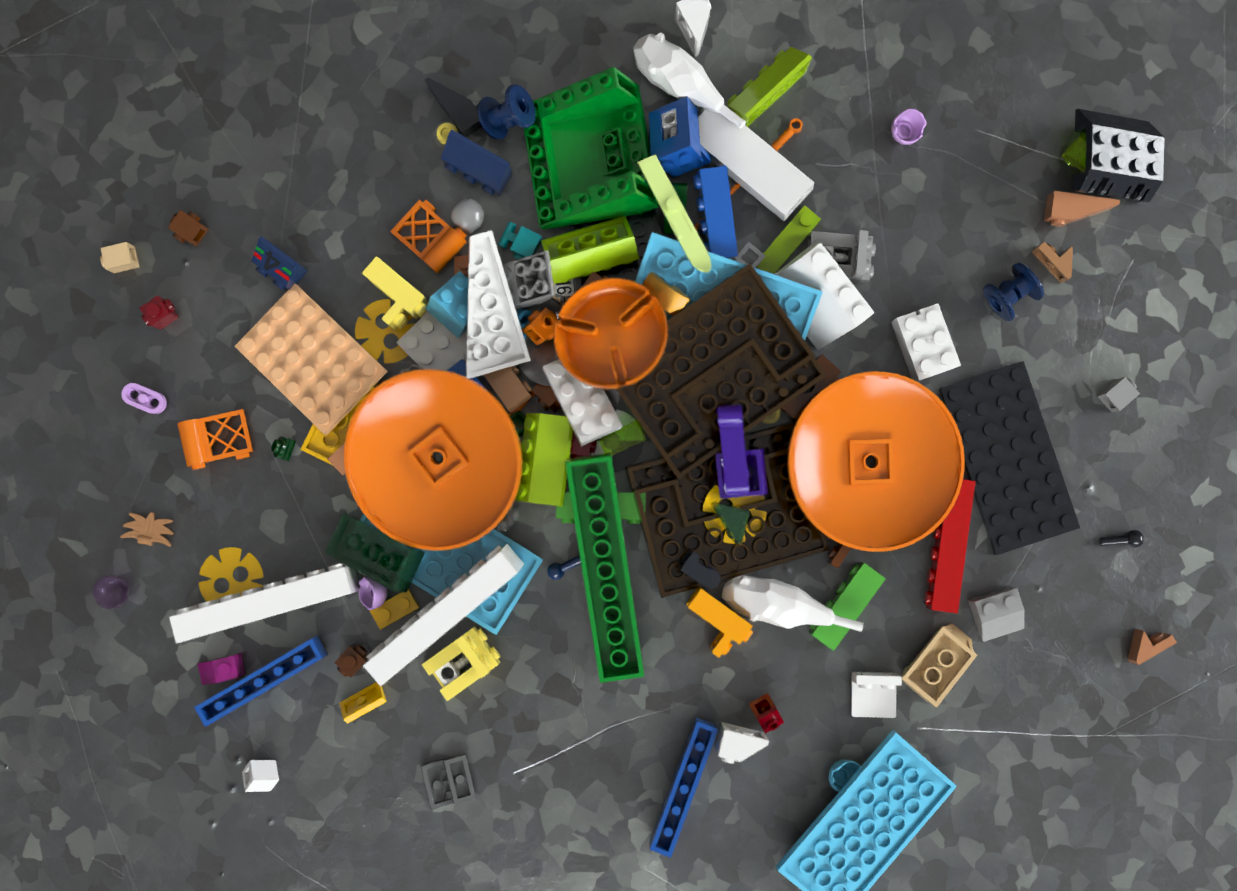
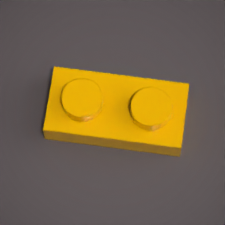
[370,588,420,630]
[339,682,387,724]

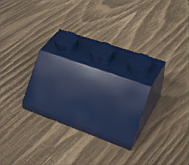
[441,129,513,196]

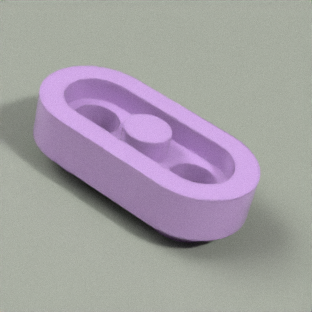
[122,383,167,414]

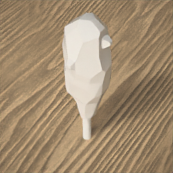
[633,32,746,129]
[721,575,864,632]

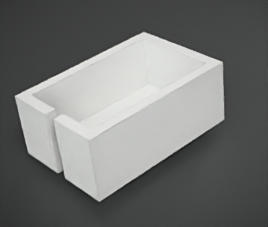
[891,303,961,382]

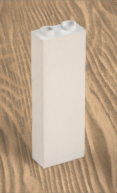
[698,108,814,221]

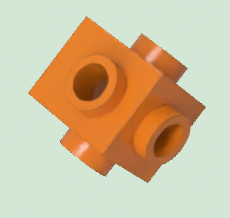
[522,307,559,345]

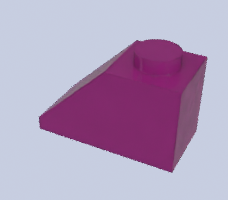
[197,653,246,685]

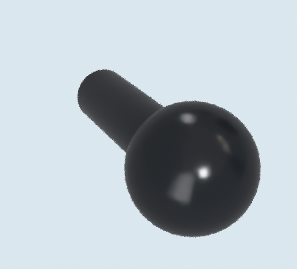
[1099,530,1144,548]

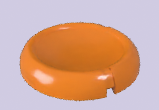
[554,278,667,389]

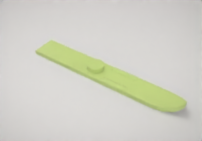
[637,155,711,273]

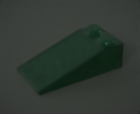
[325,513,425,593]

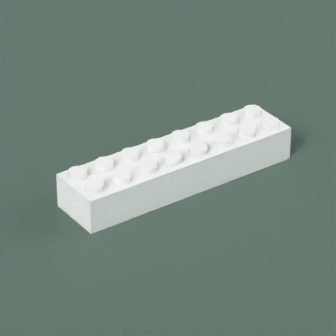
[363,544,524,686]
[169,562,360,643]

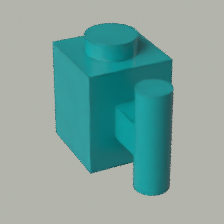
[497,221,543,260]

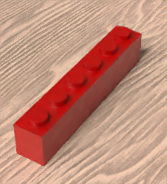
[924,479,976,614]

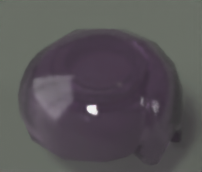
[92,575,130,610]

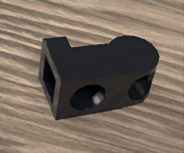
[677,548,720,589]

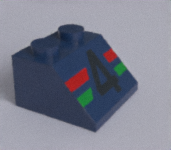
[251,236,308,290]

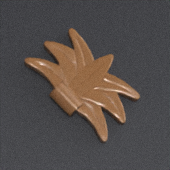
[120,512,174,546]

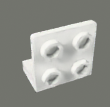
[851,672,902,718]

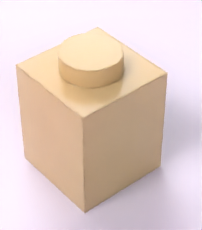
[100,242,139,273]

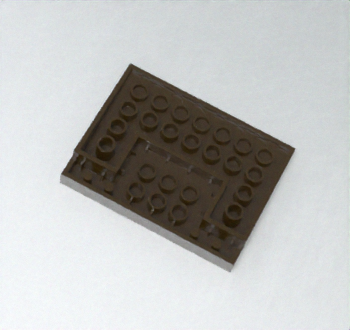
[615,263,827,479]
[625,421,829,598]

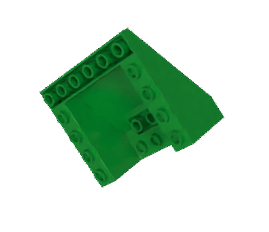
[524,67,660,230]

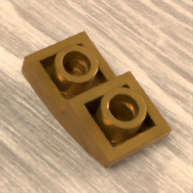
[642,272,691,316]

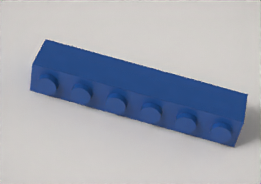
[194,636,328,727]
[649,717,718,858]

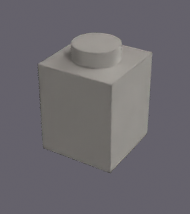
[1098,377,1140,413]

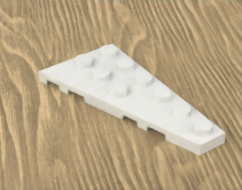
[466,231,531,379]

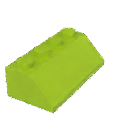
[727,47,812,127]
[541,216,639,284]
[514,413,573,507]

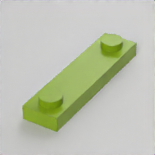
[756,205,821,274]

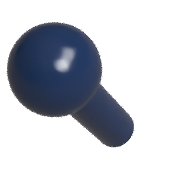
[547,555,581,580]

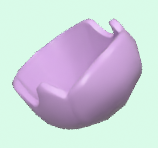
[891,109,926,145]
[358,576,387,610]

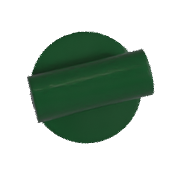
[271,436,296,462]

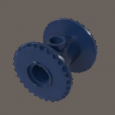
[477,84,536,140]
[983,263,1044,321]

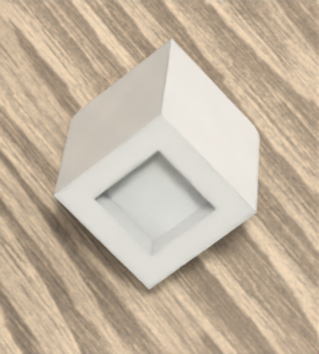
[242,760,279,792]

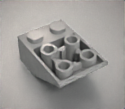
[502,251,555,310]

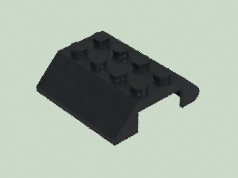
[1073,109,1165,202]

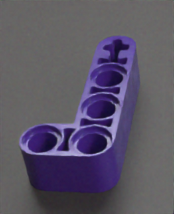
[717,404,750,496]

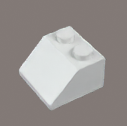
[675,0,711,57]
[715,722,769,763]

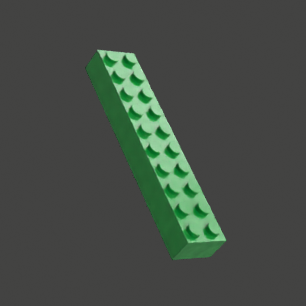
[566,453,644,683]

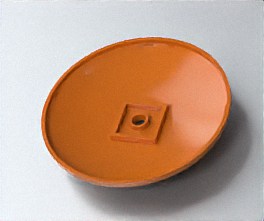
[344,369,522,551]
[787,371,965,552]

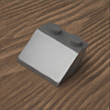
[968,586,1024,642]

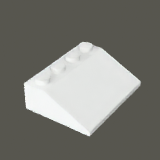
[774,240,875,350]

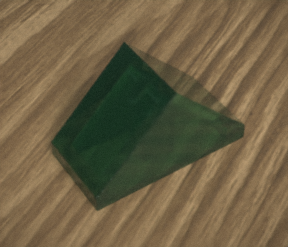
[711,501,750,544]

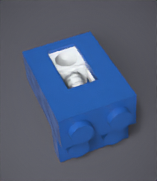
[649,96,711,178]

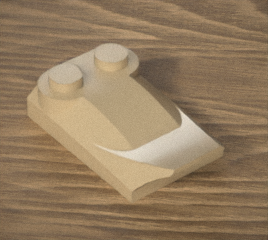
[902,623,977,708]

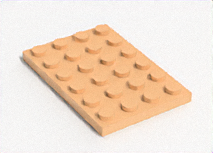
[235,283,388,435]

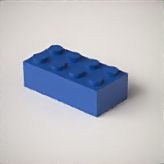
[693,166,738,258]

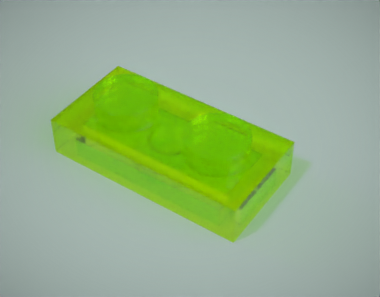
[598,420,646,456]

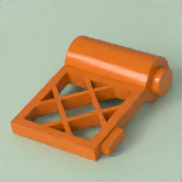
[390,199,467,274]
[177,409,254,470]

